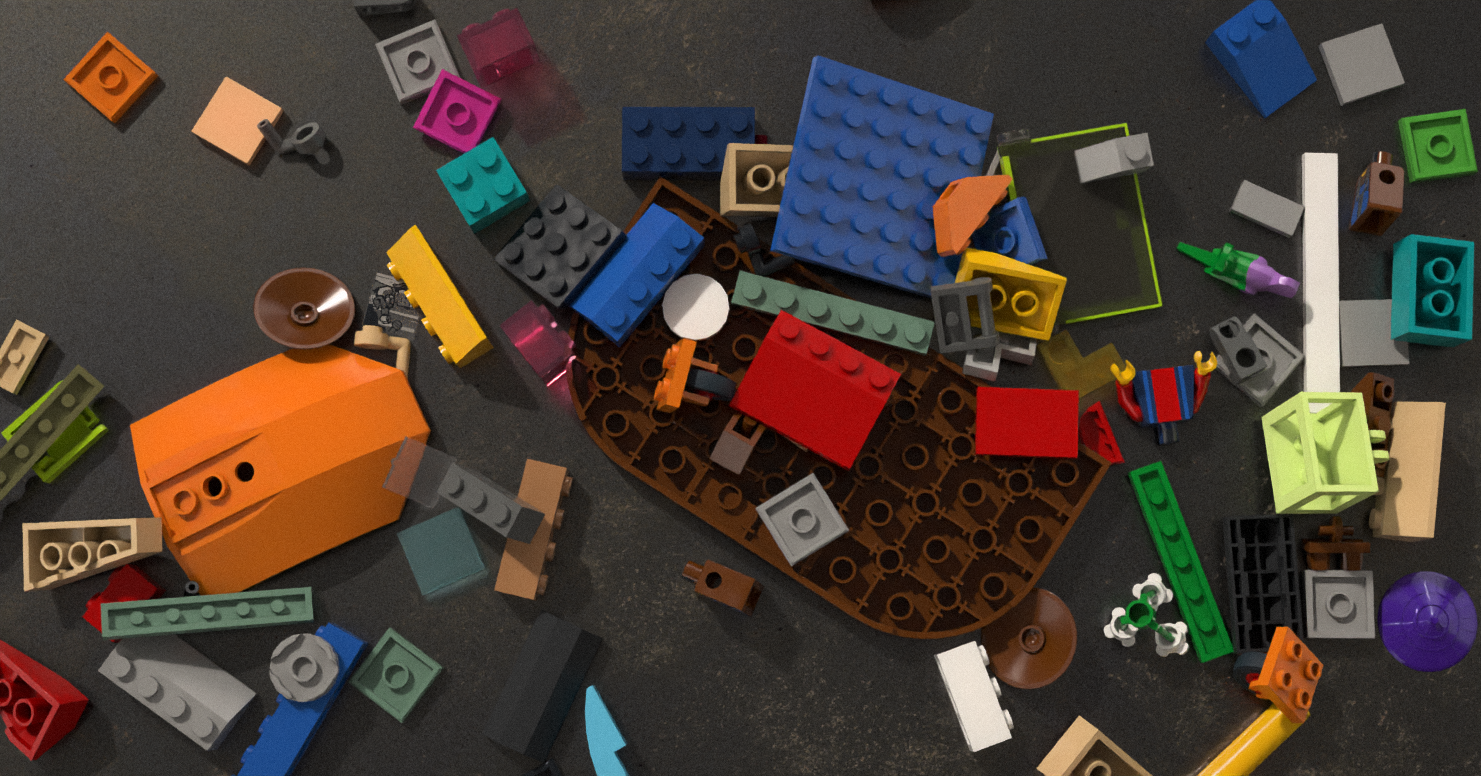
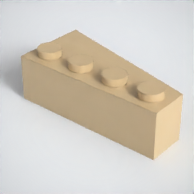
[22,517,162,592]

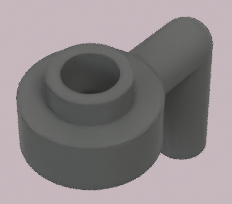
[257,119,326,155]

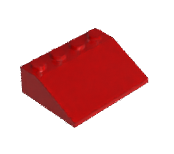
[729,310,901,471]

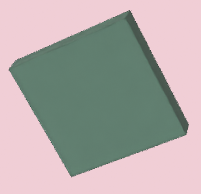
[348,627,444,723]

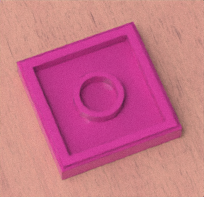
[413,69,502,154]

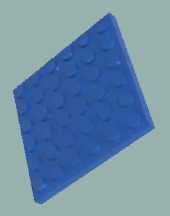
[770,55,994,299]

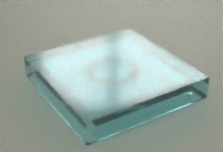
[397,507,486,595]

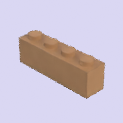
[494,459,573,601]

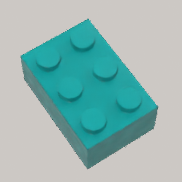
[1391,234,1474,347]

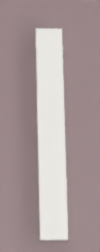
[1302,153,1340,413]

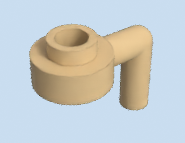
[354,325,411,378]

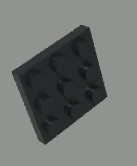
[493,184,628,313]

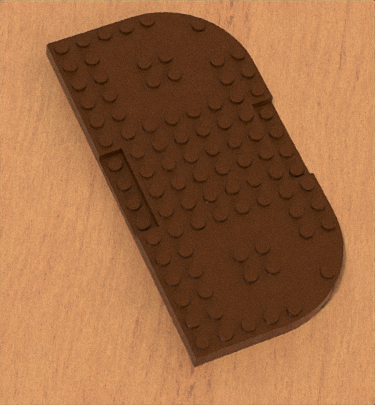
[565,176,1112,639]

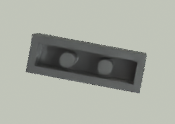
[437,463,545,544]

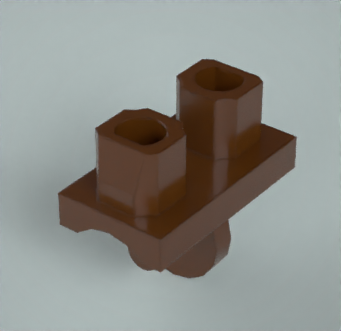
[1300,516,1371,571]

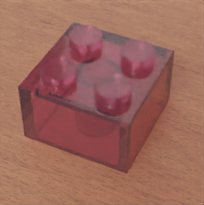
[457,8,540,89]
[499,300,578,387]

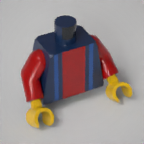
[1110,351,1217,445]

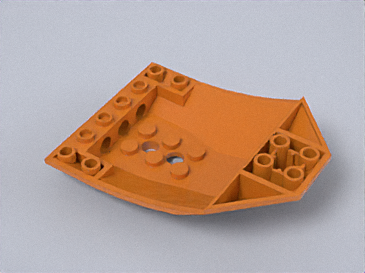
[130,344,431,595]

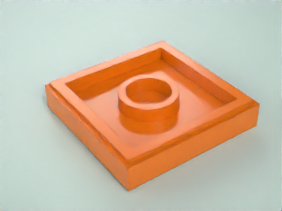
[63,32,158,124]

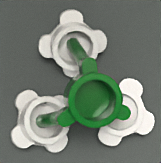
[1104,573,1189,657]

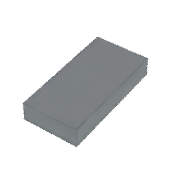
[1229,180,1305,238]

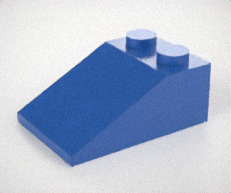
[1205,0,1317,119]

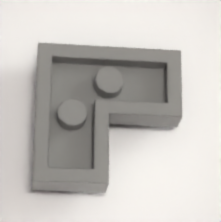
[962,326,1037,381]

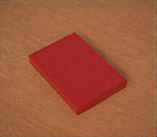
[975,387,1079,459]

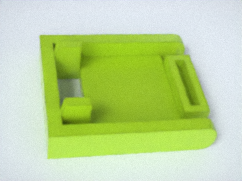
[1,380,108,483]

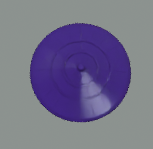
[1377,571,1478,672]

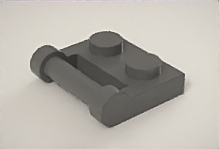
[931,277,1000,354]

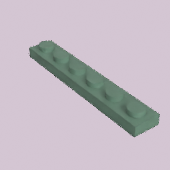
[731,271,935,356]
[101,587,314,640]

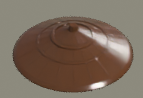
[253,267,355,349]
[981,587,1077,689]

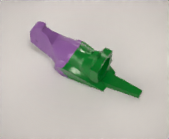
[1177,242,1300,298]

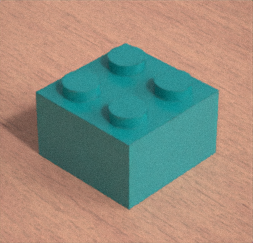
[436,137,530,234]

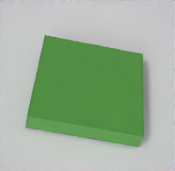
[1398,109,1478,184]

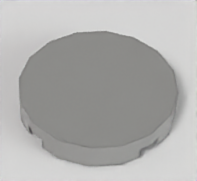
[269,633,339,702]

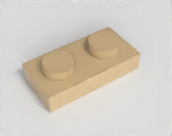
[0,320,50,395]

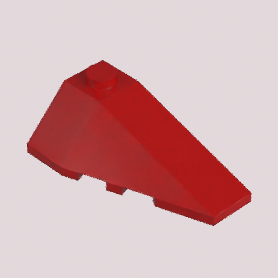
[0,639,89,761]

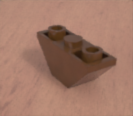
[1351,372,1395,478]

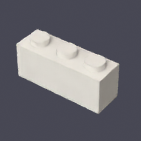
[934,641,1014,752]

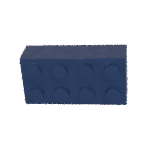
[622,107,755,181]

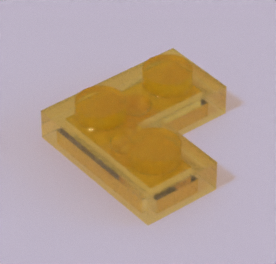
[1036,329,1126,399]

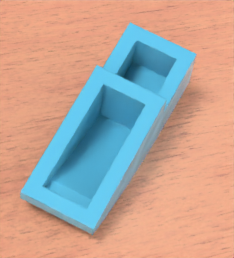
[585,685,630,776]

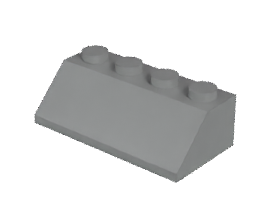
[98,634,258,751]

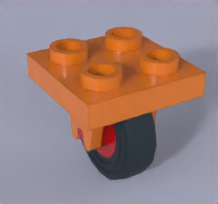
[654,338,736,413]
[1233,627,1323,723]

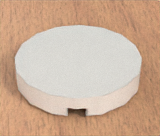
[662,274,729,341]

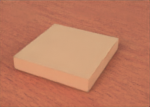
[191,77,284,166]

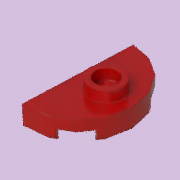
[1078,401,1125,466]

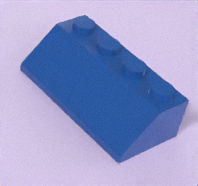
[569,203,705,347]

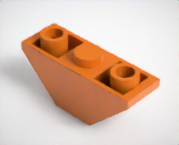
[933,175,1013,257]

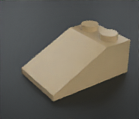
[1036,716,1152,776]

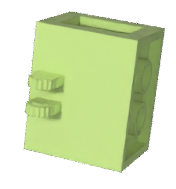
[1262,392,1390,514]

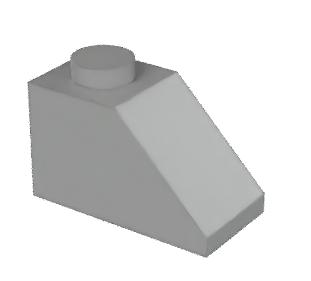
[1074,133,1154,184]

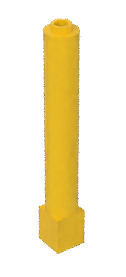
[1197,703,1311,776]

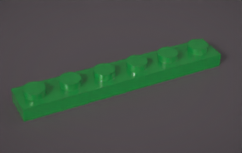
[1128,461,1233,663]

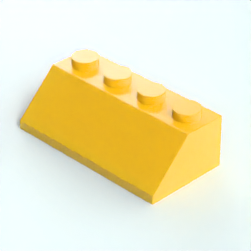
[386,225,494,368]

